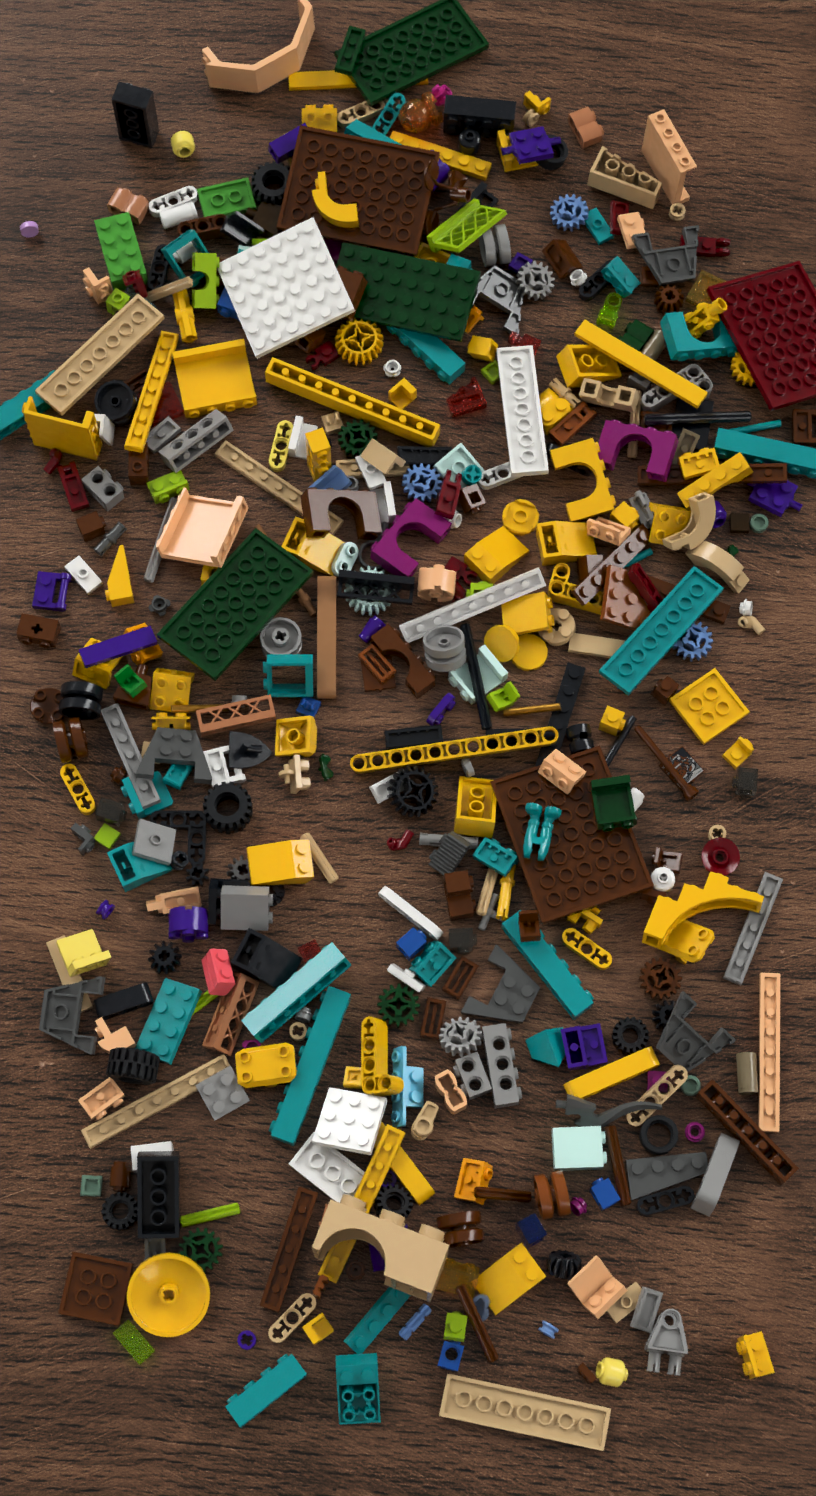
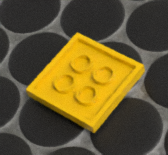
[669,668,750,745]

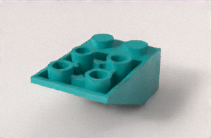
[107,842,174,892]
[336,1353,381,1425]

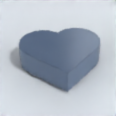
[472,1294,490,1322]

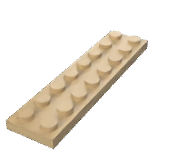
[35,294,165,416]
[439,1373,611,1451]

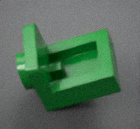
[114,664,147,698]

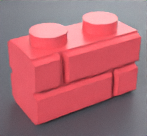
[201,948,235,996]

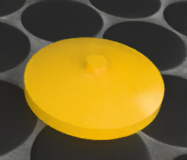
[127,1253,210,1337]

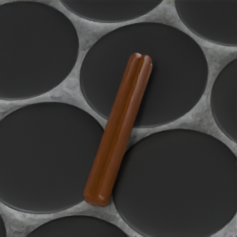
[605,1125,631,1206]
[455,1284,499,1363]

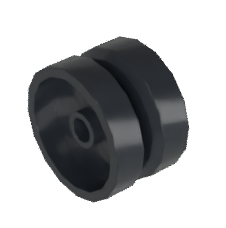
[94,380,139,427]
[59,681,103,720]

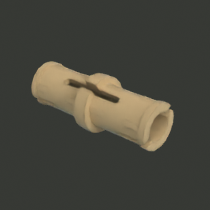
[549,378,582,410]

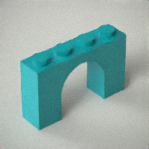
[660,312,739,361]

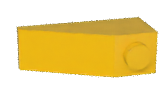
[105,545,134,607]

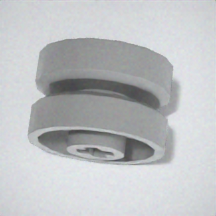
[478,224,511,267]
[260,617,303,659]
[423,625,467,672]

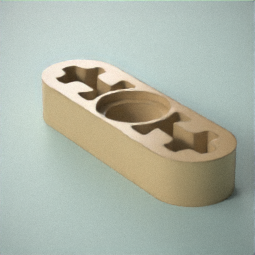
[268,1293,317,1343]

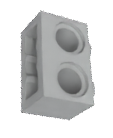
[81,466,124,512]
[453,1052,492,1100]

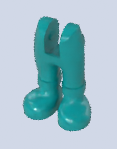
[523,803,562,861]

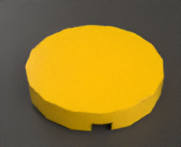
[502,499,539,536]
[484,625,520,662]
[512,634,548,671]

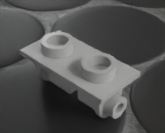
[628,490,654,529]

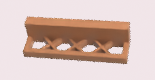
[196,694,276,737]
[202,972,259,1056]

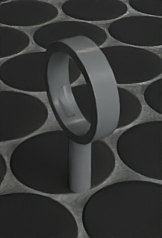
[358,522,390,571]

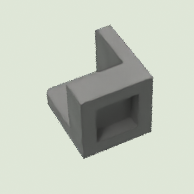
[626,372,653,395]

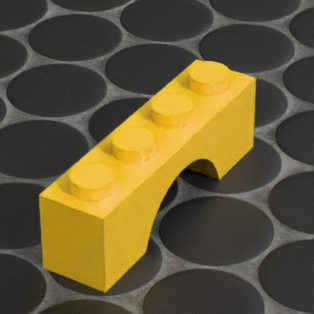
[677,452,753,511]

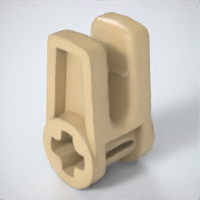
[411,1101,439,1141]

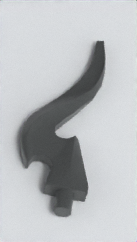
[556,1094,662,1127]

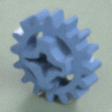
[550,194,589,231]
[401,463,442,503]
[672,622,713,662]

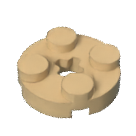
[538,608,576,646]

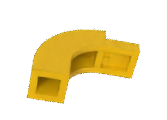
[312,171,359,228]

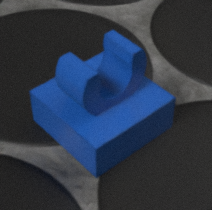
[296,697,321,718]

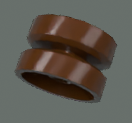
[52,716,89,763]
[436,1211,485,1248]

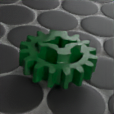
[338,419,377,458]
[377,983,420,1028]
[178,1227,223,1273]

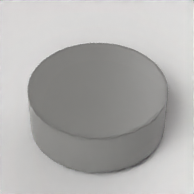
[461,757,475,777]

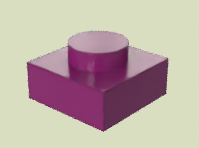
[647,1071,668,1093]

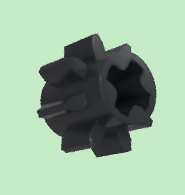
[186,863,209,887]

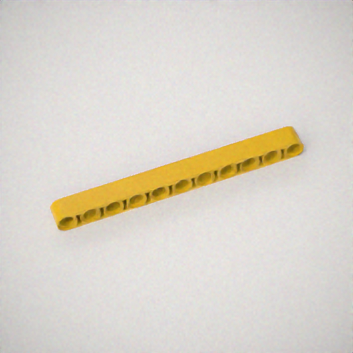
[350,726,558,774]

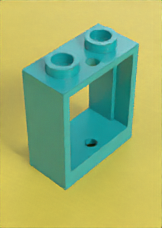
[161,230,209,288]
[263,654,313,697]

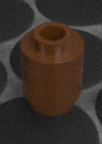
[109,1161,131,1192]

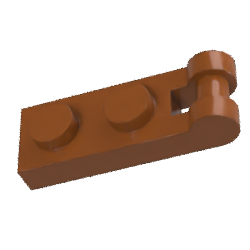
[549,401,597,447]

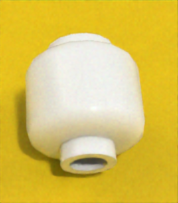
[650,867,675,894]

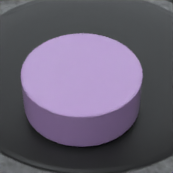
[20,221,39,237]

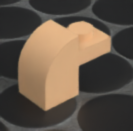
[94,1017,136,1054]

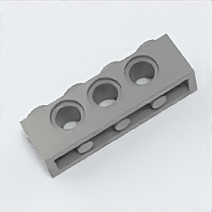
[158,409,234,473]
[481,1023,522,1109]

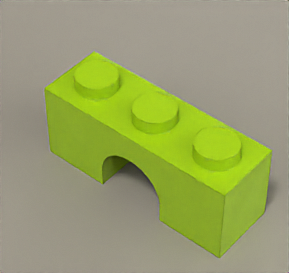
[192,253,219,309]

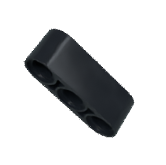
[93,983,154,1020]

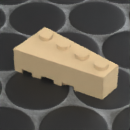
[587,146,662,209]

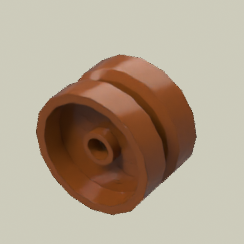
[533,1170,571,1220]

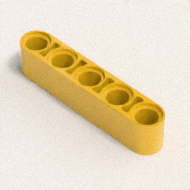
[563,1046,660,1099]
[374,1121,435,1206]

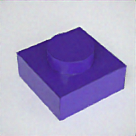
[508,252,533,274]

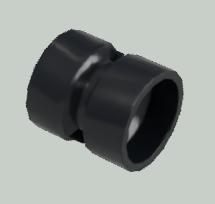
[566,723,594,755]

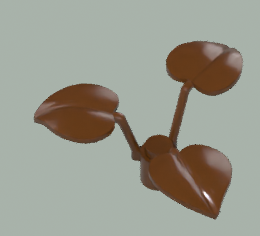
[423,159,471,235]

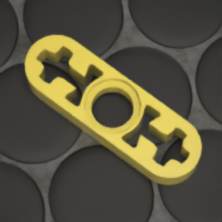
[269,420,293,472]

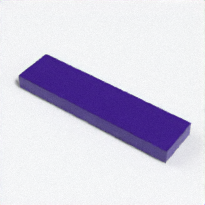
[79,626,157,668]

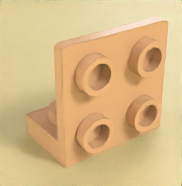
[567,1255,627,1319]

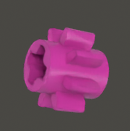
[431,84,452,106]

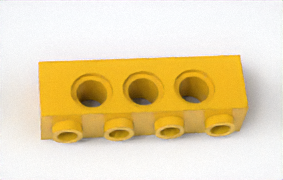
[305,427,332,482]

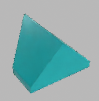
[525,1027,565,1067]

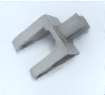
[644,1309,688,1376]

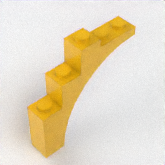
[642,871,764,949]

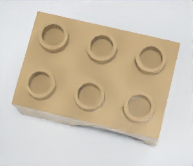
[312,1194,449,1302]

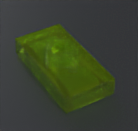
[113,1319,155,1365]

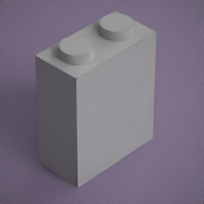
[221,885,273,931]

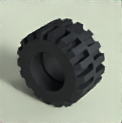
[251,161,290,205]
[203,781,253,834]
[106,1047,160,1085]

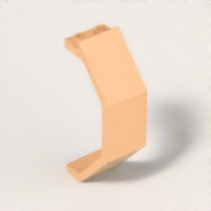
[202,0,315,93]

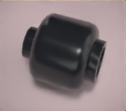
[458,129,481,156]

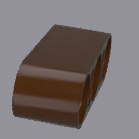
[177,214,226,242]

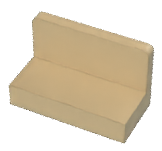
[361,438,406,474]

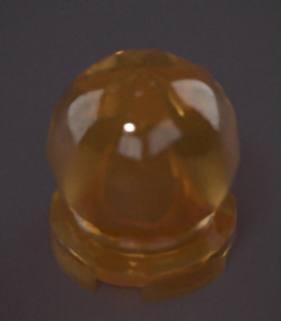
[399,91,443,134]

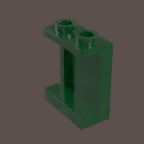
[590,775,637,832]

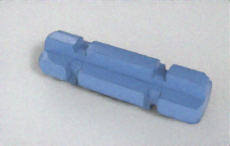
[399,1303,432,1340]

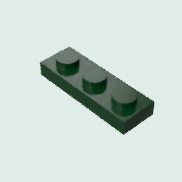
[335,26,366,76]

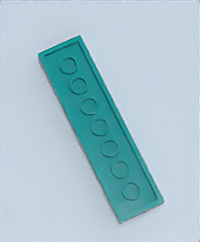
[599,566,724,696]

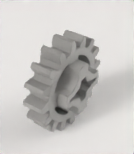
[515,261,555,301]
[439,1017,483,1057]

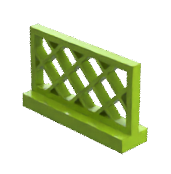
[426,199,507,253]

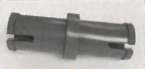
[93,521,127,557]

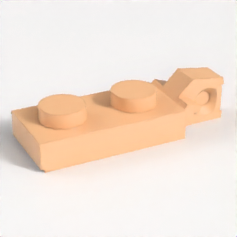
[146,886,202,914]

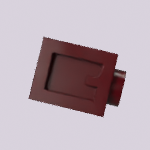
[122,270,148,298]

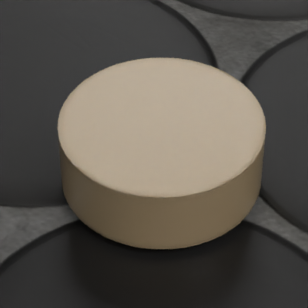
[413,1116,434,1137]

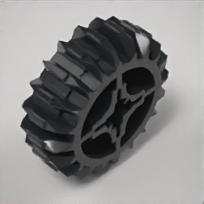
[387,765,439,818]

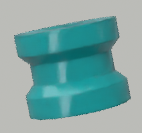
[461,465,482,486]

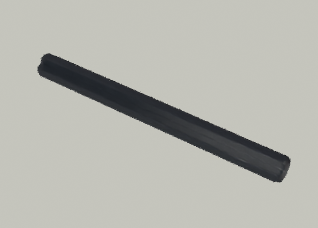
[644,411,752,425]
[460,623,492,730]

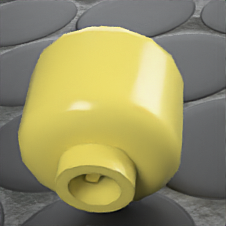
[171,131,195,158]
[596,1357,628,1387]

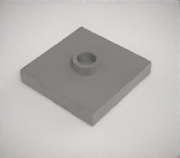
[132,819,176,866]

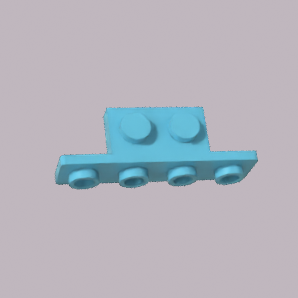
[391,1046,424,1128]

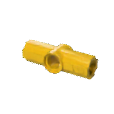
[172,289,198,343]

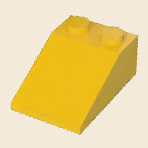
[556,345,622,388]
[464,526,530,584]
[454,776,496,838]
[246,840,314,886]
[471,1242,546,1316]

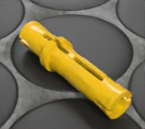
[496,864,516,921]

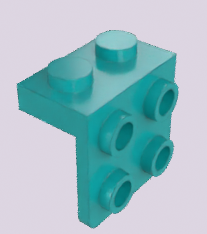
[120,771,173,819]

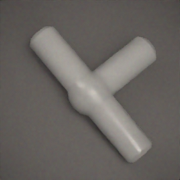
[478,893,504,931]

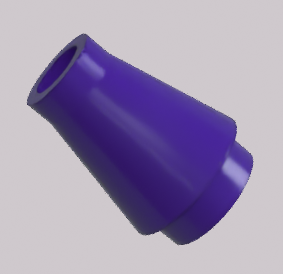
[359,615,386,644]

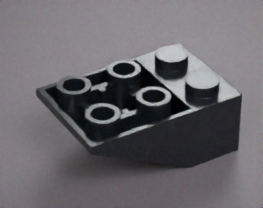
[231,928,303,989]

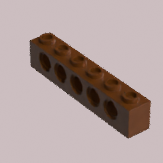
[695,1079,799,1185]

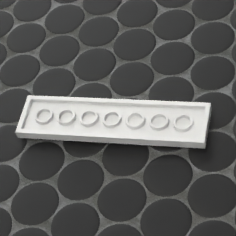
[496,345,549,477]

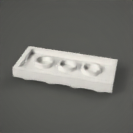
[289,1132,365,1203]

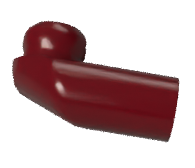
[452,580,466,602]
[387,829,414,851]

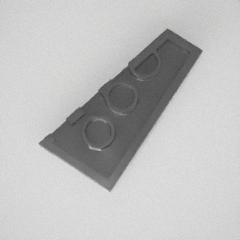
[625,1152,708,1201]

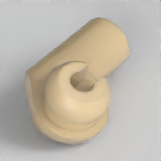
[738,616,766,636]

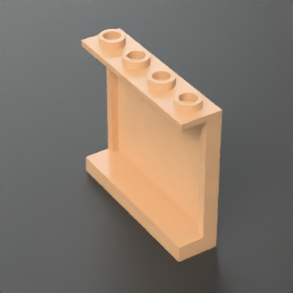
[642,109,697,204]
[156,487,248,568]

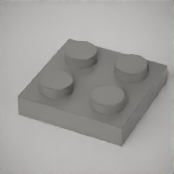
[195,1065,250,1121]

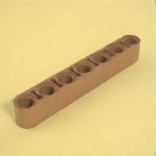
[317,576,337,699]

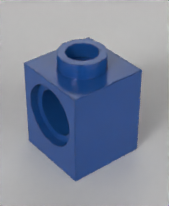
[396,927,427,961]
[589,1177,621,1212]
[437,1340,464,1372]

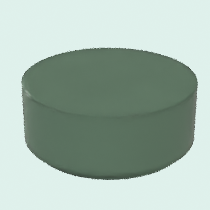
[749,514,769,533]
[680,1075,701,1096]

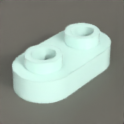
[331,542,359,577]

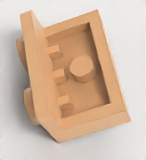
[617,212,645,249]
[83,267,113,304]
[587,517,631,546]
[538,749,587,794]
[78,1077,125,1120]

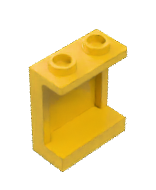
[501,591,555,635]

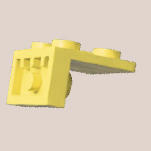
[56,929,111,977]

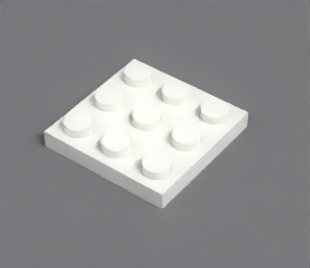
[312,1087,388,1155]

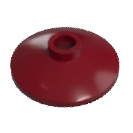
[701,837,740,876]

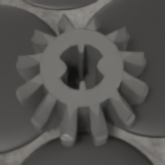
[227,855,251,886]

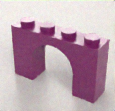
[598,420,678,482]
[370,498,452,577]

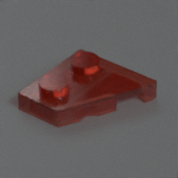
[446,376,487,418]

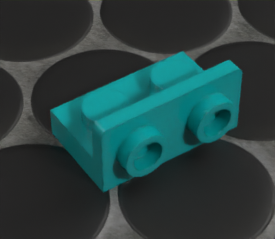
[601,256,641,298]
[472,837,519,877]
[409,941,456,987]

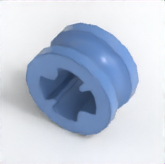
[538,1320,559,1339]

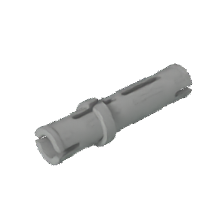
[419,832,478,850]

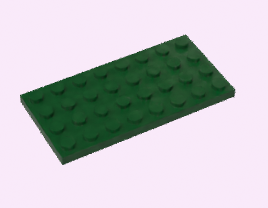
[334,0,489,107]
[336,242,481,342]
[157,528,314,681]

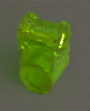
[596,292,622,330]

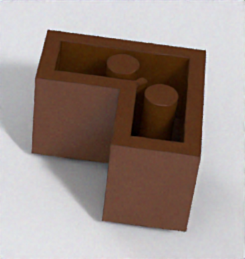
[443,870,476,921]

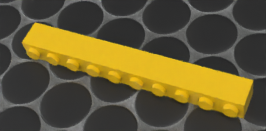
[265,357,440,447]

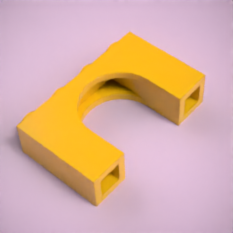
[550,438,616,522]

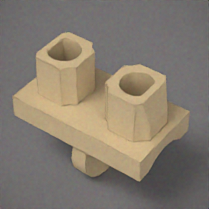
[278,755,311,794]

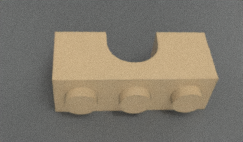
[579,378,640,413]

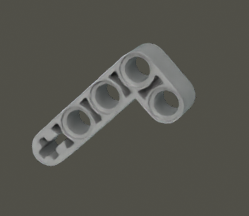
[640,364,713,412]
[690,1133,740,1217]

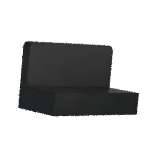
[220,211,265,247]

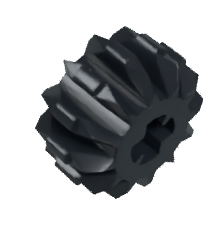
[148,941,182,975]
[652,1000,675,1033]
[547,1250,582,1280]

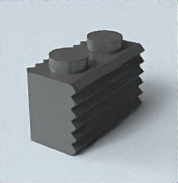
[428,831,471,876]

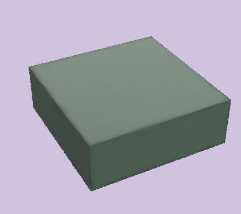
[80,1175,103,1197]

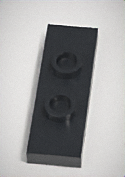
[397,446,452,466]
[384,725,443,750]

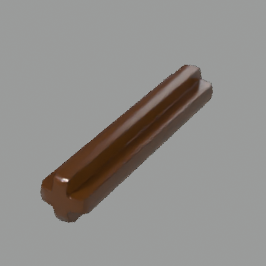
[474,1187,532,1202]

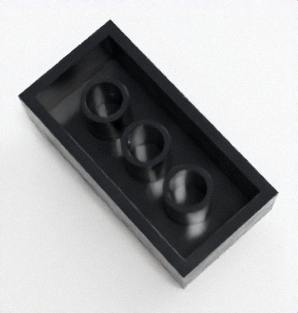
[112,82,159,148]
[443,95,516,138]
[137,1151,180,1239]

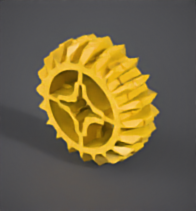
[335,318,384,366]

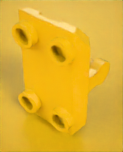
[658,920,715,965]
[235,1043,297,1088]

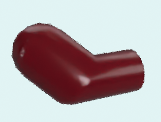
[43,448,62,475]

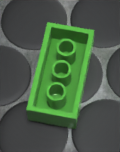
[94,212,148,291]

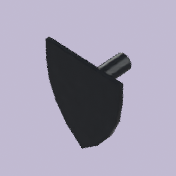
[229,731,272,769]

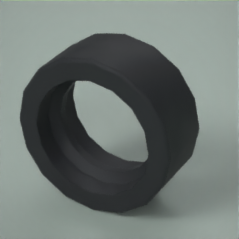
[535,134,568,170]
[639,1115,679,1155]

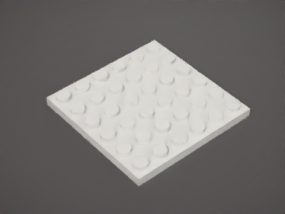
[217,217,355,359]

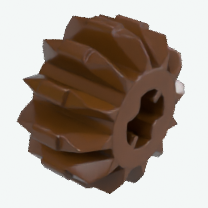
[654,283,685,315]

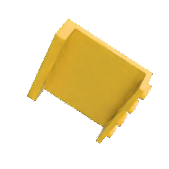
[172,339,257,419]
[22,396,102,461]

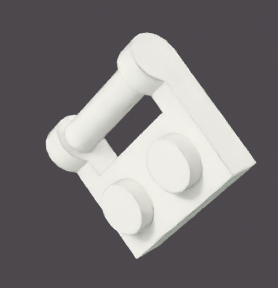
[203,745,246,789]

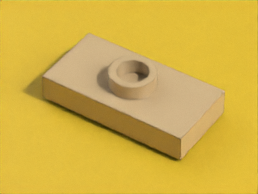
[606,1282,641,1323]

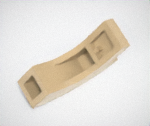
[662,492,716,550]
[685,541,750,594]

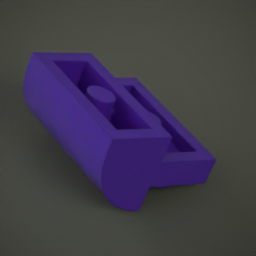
[560,1023,608,1070]

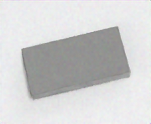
[630,1286,663,1333]

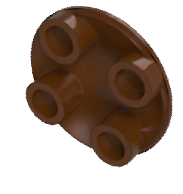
[30,688,65,724]

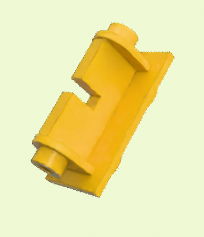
[151,712,191,730]

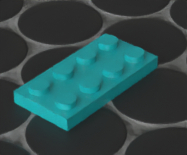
[135,978,202,1065]

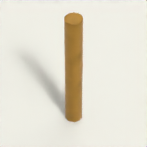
[503,703,561,717]
[171,704,229,713]

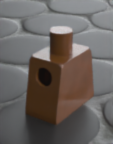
[113,664,153,712]

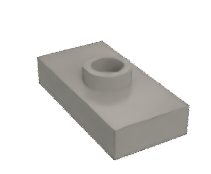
[146,416,181,454]

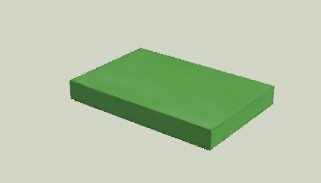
[197,177,257,217]

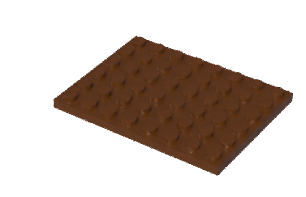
[277,125,440,257]
[490,746,654,925]

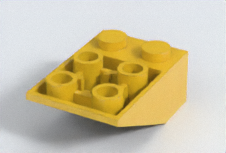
[281,516,345,576]
[536,521,597,566]

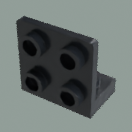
[208,878,250,924]

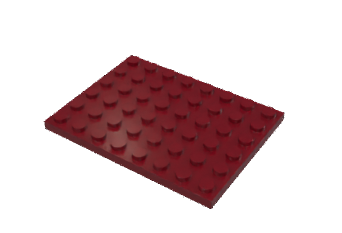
[706,261,816,411]

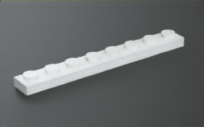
[399,567,546,643]

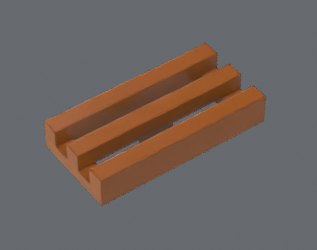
[358,643,397,684]
[313,1275,329,1300]

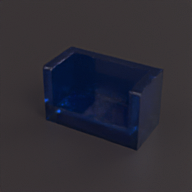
[515,1213,547,1249]

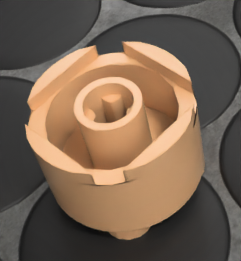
[417,564,456,602]

